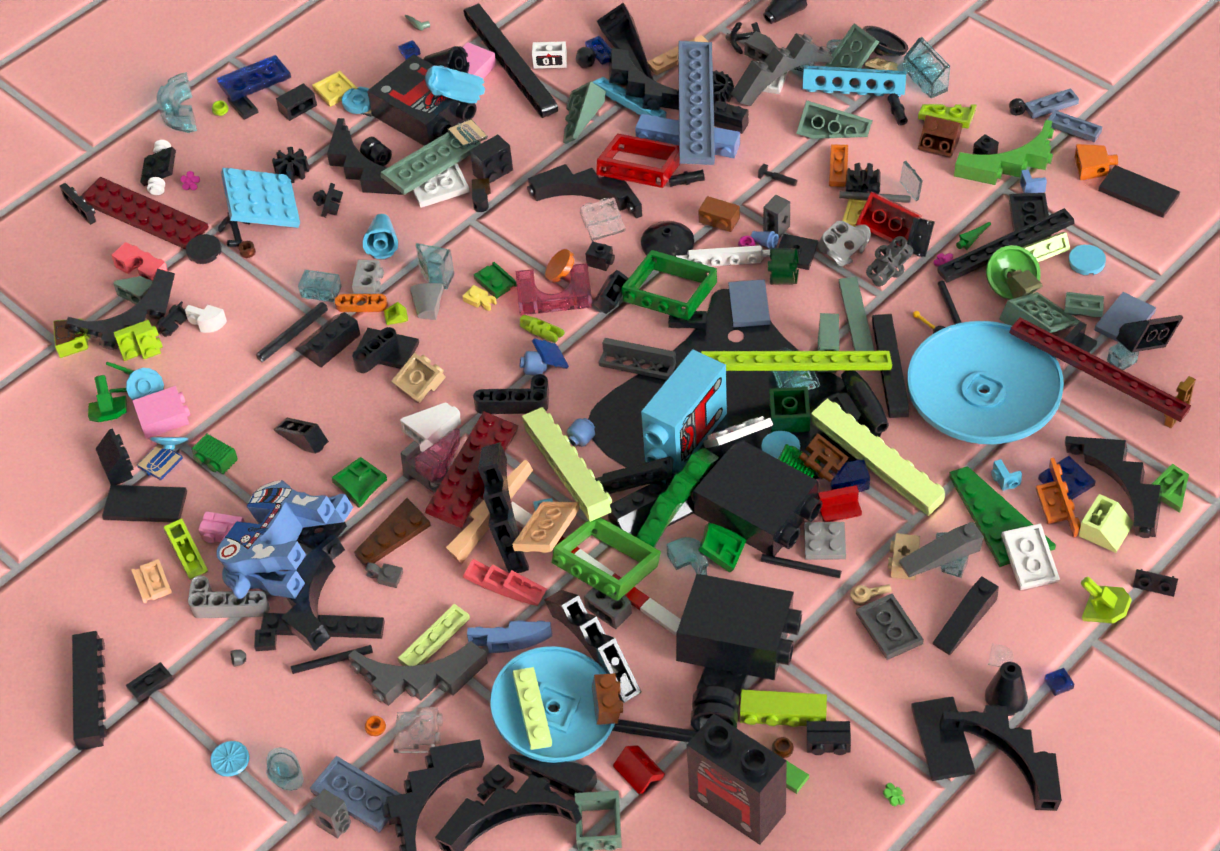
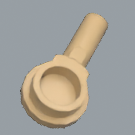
[850,584,891,605]

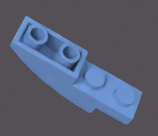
[467,620,552,653]

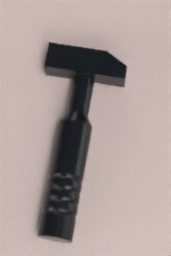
[758,164,797,186]

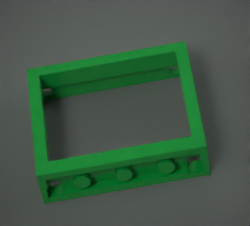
[622,250,717,321]

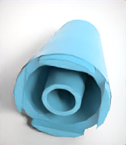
[363,214,398,259]

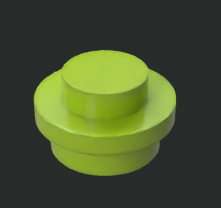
[212,100,229,116]

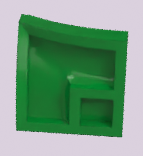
[332,457,387,508]
[698,523,747,572]

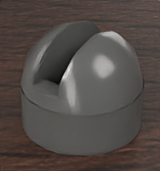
[230,650,246,667]

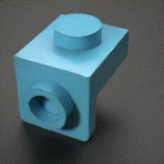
[991,459,1022,491]

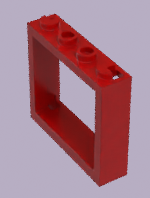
[596,133,680,188]

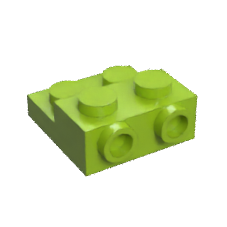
[113,320,163,361]

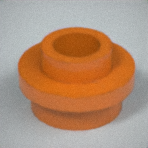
[365,716,386,736]

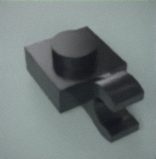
[477,764,514,801]

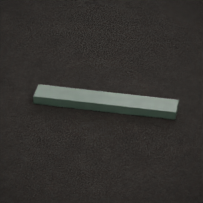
[839,277,875,351]

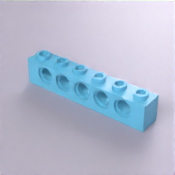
[803,65,907,97]

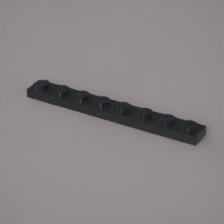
[937,208,1074,283]

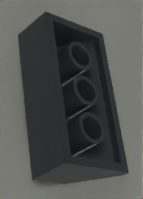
[608,471,694,537]

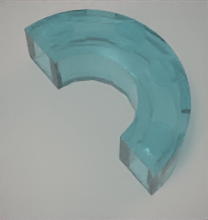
[157,72,197,133]

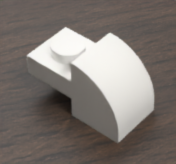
[185,305,227,333]

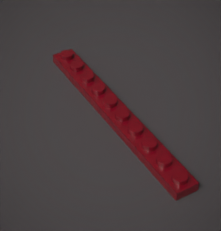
[1009,317,1191,422]

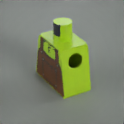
[53,319,90,358]

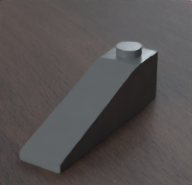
[899,522,984,578]

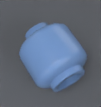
[519,351,547,376]
[567,418,595,447]

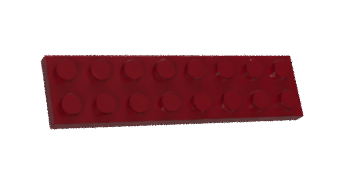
[81,177,209,250]
[425,411,519,529]

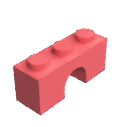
[111,242,167,281]

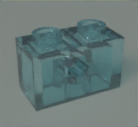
[298,270,342,302]

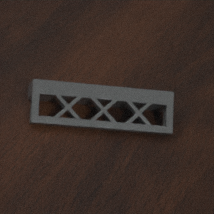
[598,338,677,380]

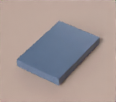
[728,279,770,327]
[1094,292,1156,343]

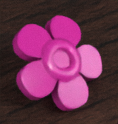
[180,171,200,190]
[934,253,953,266]

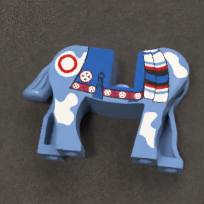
[216,480,353,599]

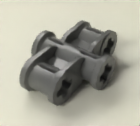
[866,236,913,287]

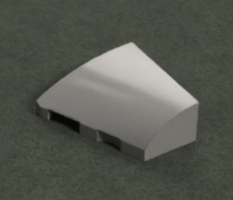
[410,283,444,320]

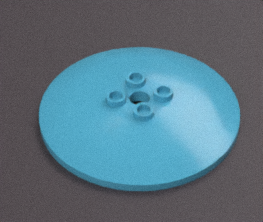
[490,646,615,763]

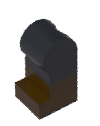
[472,178,491,212]

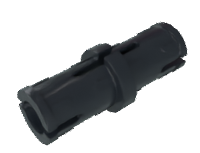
[888,93,908,125]
[669,169,705,187]

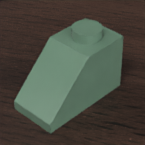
[113,276,153,304]

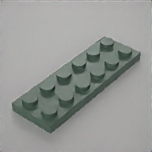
[381,127,481,195]

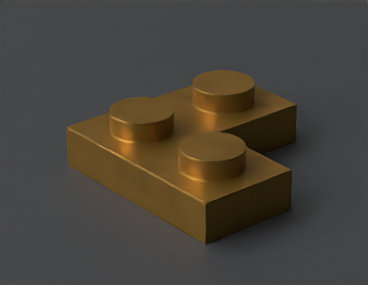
[1164,376,1196,428]

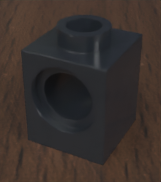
[973,134,999,155]

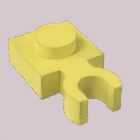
[462,285,497,311]

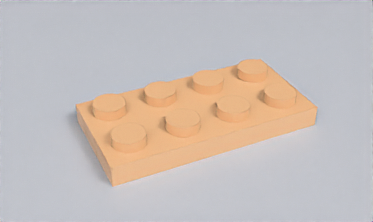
[513,502,580,553]

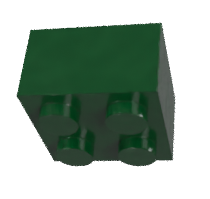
[769,387,810,433]

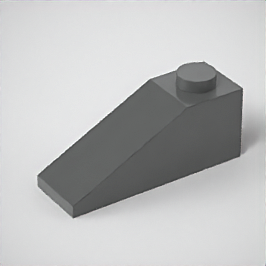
[744,31,787,74]

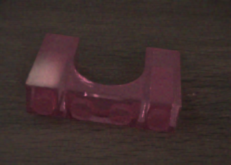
[515,263,592,315]

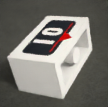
[532,41,567,69]

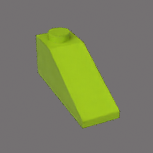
[164,518,208,580]

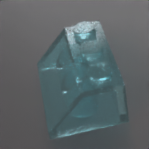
[902,37,950,98]

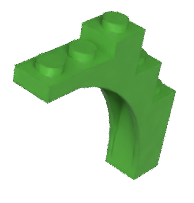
[954,120,1054,185]

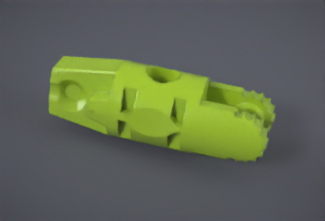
[520,315,565,343]

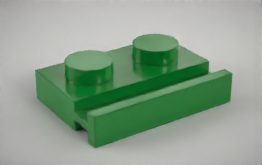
[474,262,517,299]

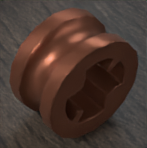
[238,241,256,258]

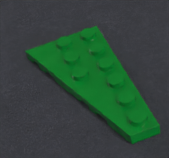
[949,466,1056,567]

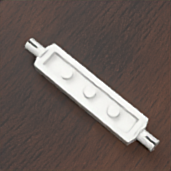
[676,246,770,266]

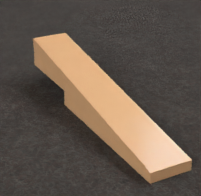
[446,459,533,565]

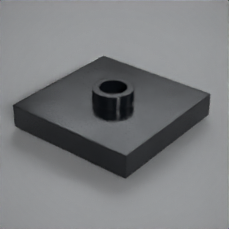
[778,234,818,270]

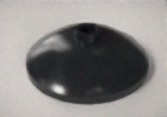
[863,26,909,56]
[641,221,694,261]

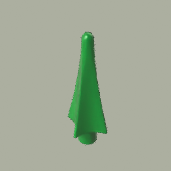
[956,222,991,250]

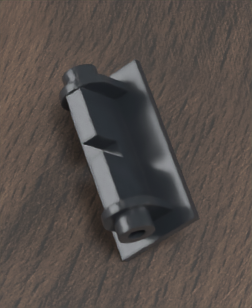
[156,301,187,337]
[1133,569,1178,597]

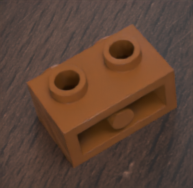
[698,196,740,232]
[592,673,623,725]

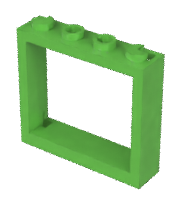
[551,517,661,601]

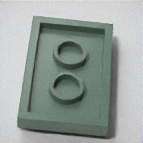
[825,23,879,83]

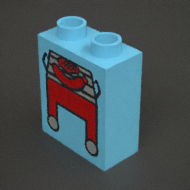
[641,349,727,473]

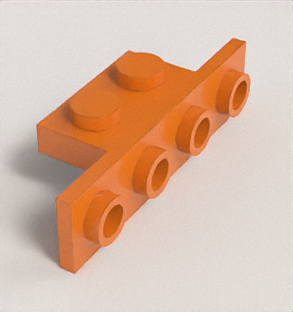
[1036,458,1081,538]

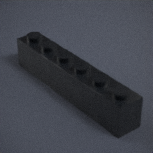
[72,631,107,750]

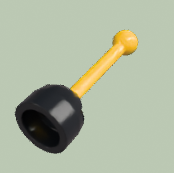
[913,311,946,334]

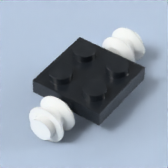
[140,140,176,195]

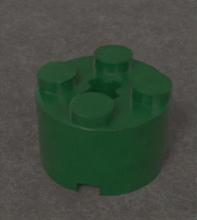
[768,248,799,285]

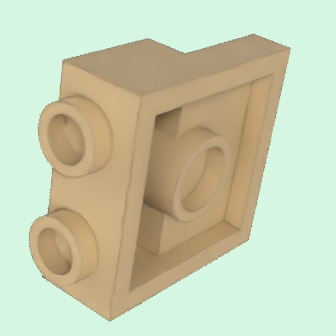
[391,353,445,403]

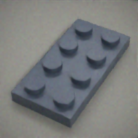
[310,756,400,833]

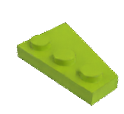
[918,104,977,129]

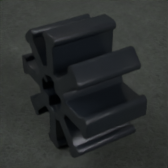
[272,147,309,183]
[846,163,881,194]

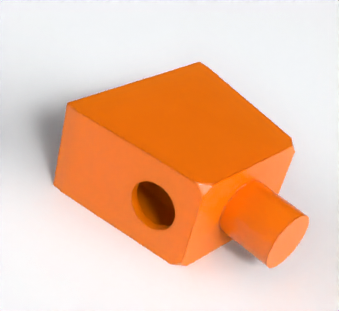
[1074,144,1118,180]

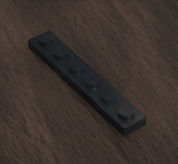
[261,613,385,639]

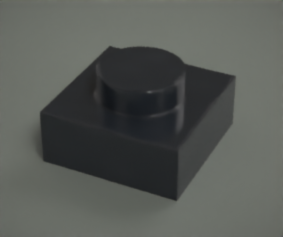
[254,628,277,651]

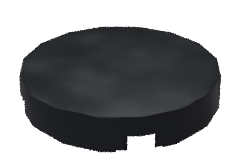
[186,234,222,264]

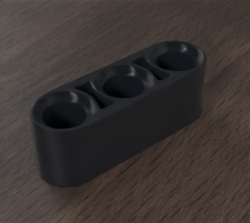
[352,327,399,373]

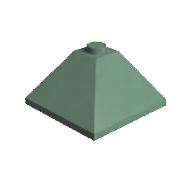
[999,292,1080,333]

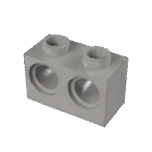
[352,260,384,294]

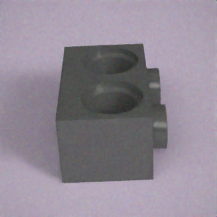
[584,588,632,629]

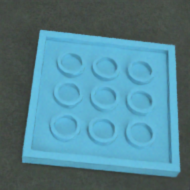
[221,168,300,228]

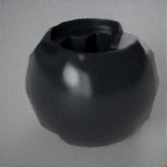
[575,47,596,68]

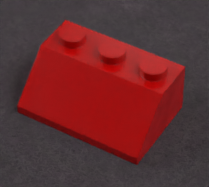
[855,192,922,246]

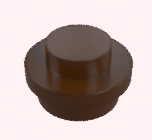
[772,737,794,758]

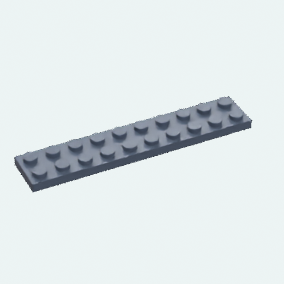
[678,41,715,165]

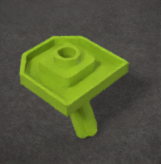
[1081,577,1132,624]

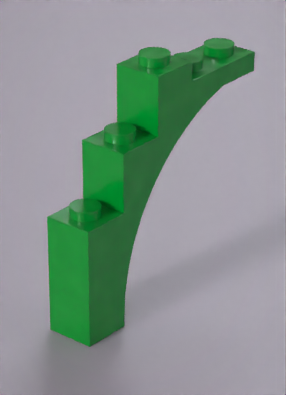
[637,448,720,547]

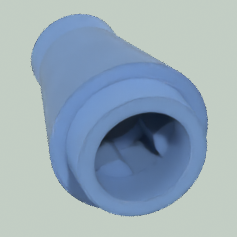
[751,231,779,249]

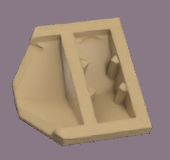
[865,57,898,71]

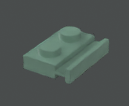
[1064,292,1104,317]

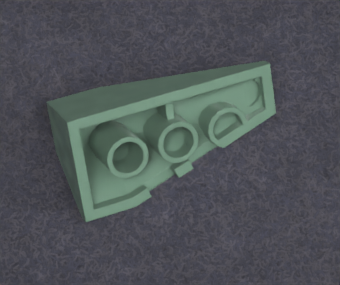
[563,81,606,144]
[796,100,873,139]

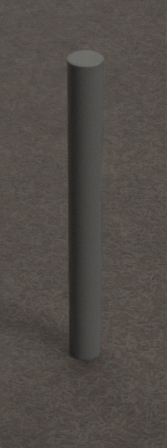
[839,191,911,203]

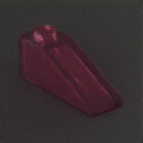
[415,428,460,483]

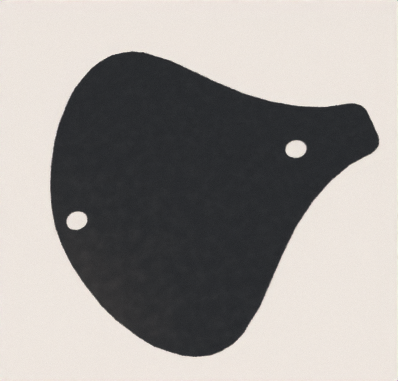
[588,289,882,480]

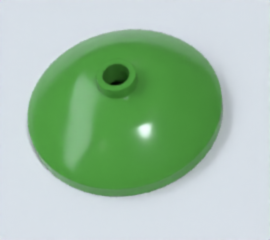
[986,245,1041,300]

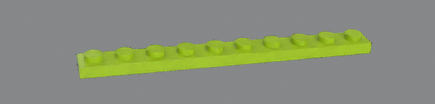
[701,351,892,371]

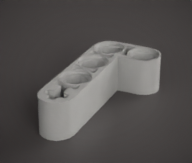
[188,575,270,618]

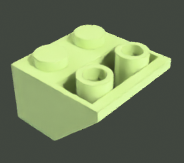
[1079,494,1134,553]

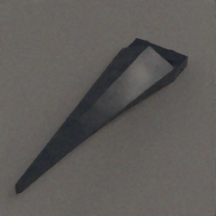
[597,3,654,80]

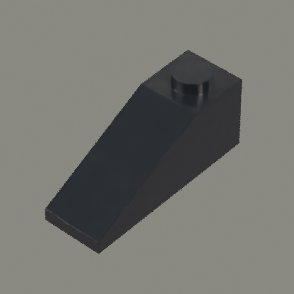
[274,417,329,454]

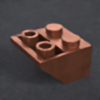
[918,115,963,157]

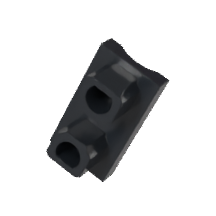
[313,183,343,218]

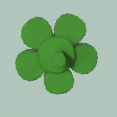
[883,783,905,806]

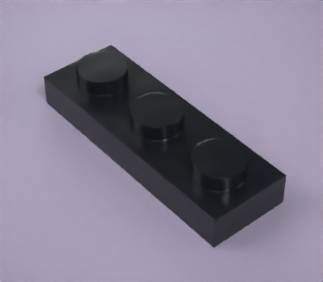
[60,183,96,225]

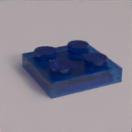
[1038,456,1096,500]

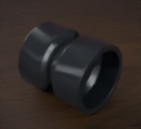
[360,137,392,166]

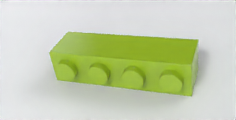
[740,690,827,727]

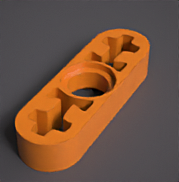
[335,294,388,312]

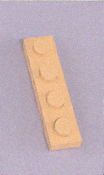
[648,35,708,76]

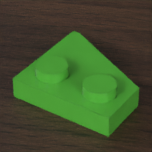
[1152,464,1189,513]

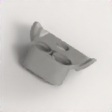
[817,221,871,267]

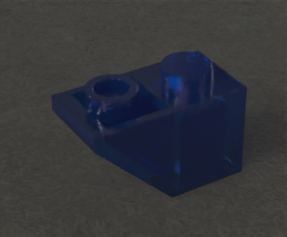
[830,459,870,492]

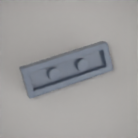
[1025,88,1079,119]
[1048,110,1102,142]

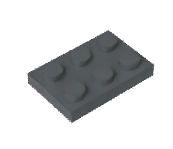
[856,594,924,660]

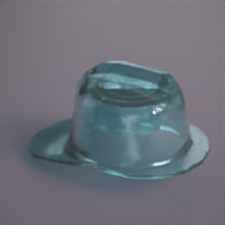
[266,747,304,791]

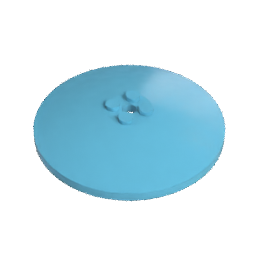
[907,321,1064,444]

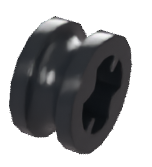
[1009,98,1026,116]

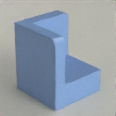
[1020,170,1047,193]

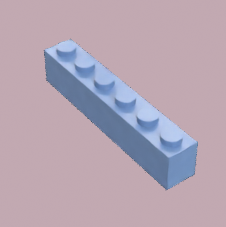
[635,114,740,158]

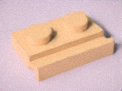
[131,559,172,603]

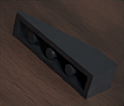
[933,576,999,655]
[508,754,597,798]

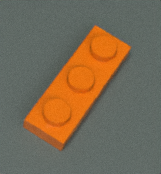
[829,144,848,187]

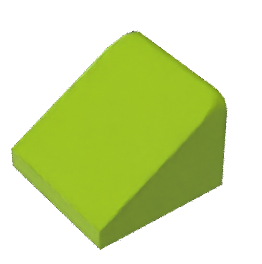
[384,302,408,325]

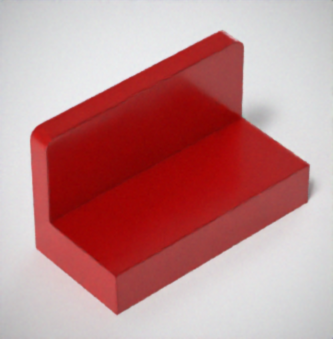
[818,485,862,522]
[613,745,665,794]

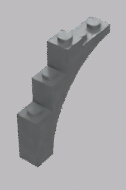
[731,33,833,106]
[348,641,488,706]

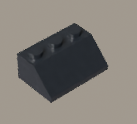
[295,312,360,368]
[1116,315,1184,353]

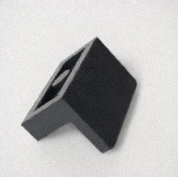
[1063,321,1097,353]

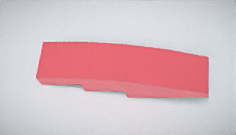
[463,559,547,606]

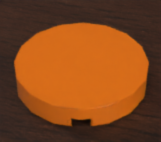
[545,249,574,283]

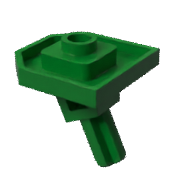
[88,375,127,423]

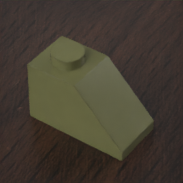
[1006,269,1043,299]

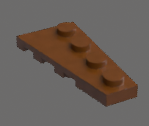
[354,498,431,567]

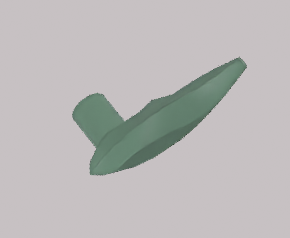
[405,15,430,31]

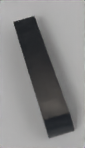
[872,314,909,418]

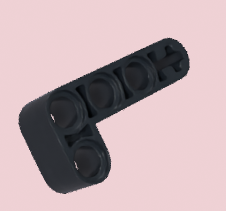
[473,374,549,414]

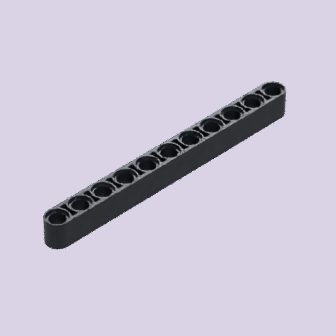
[463,3,558,118]

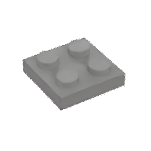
[804,522,846,560]

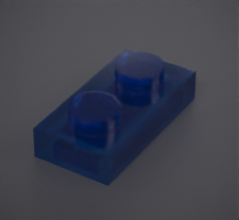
[585,36,612,65]

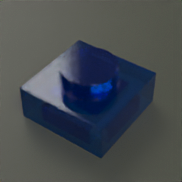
[398,40,421,60]
[1044,668,1075,696]

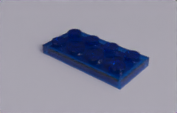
[217,55,291,101]

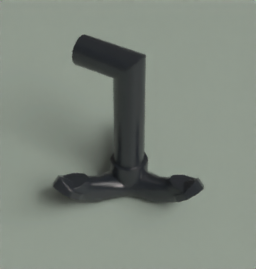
[726,22,761,54]
[218,212,250,247]

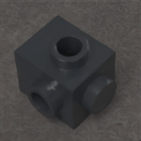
[585,241,615,271]

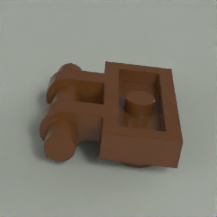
[799,433,849,483]

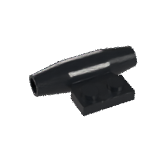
[822,370,889,433]

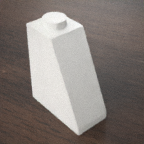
[400,402,461,445]

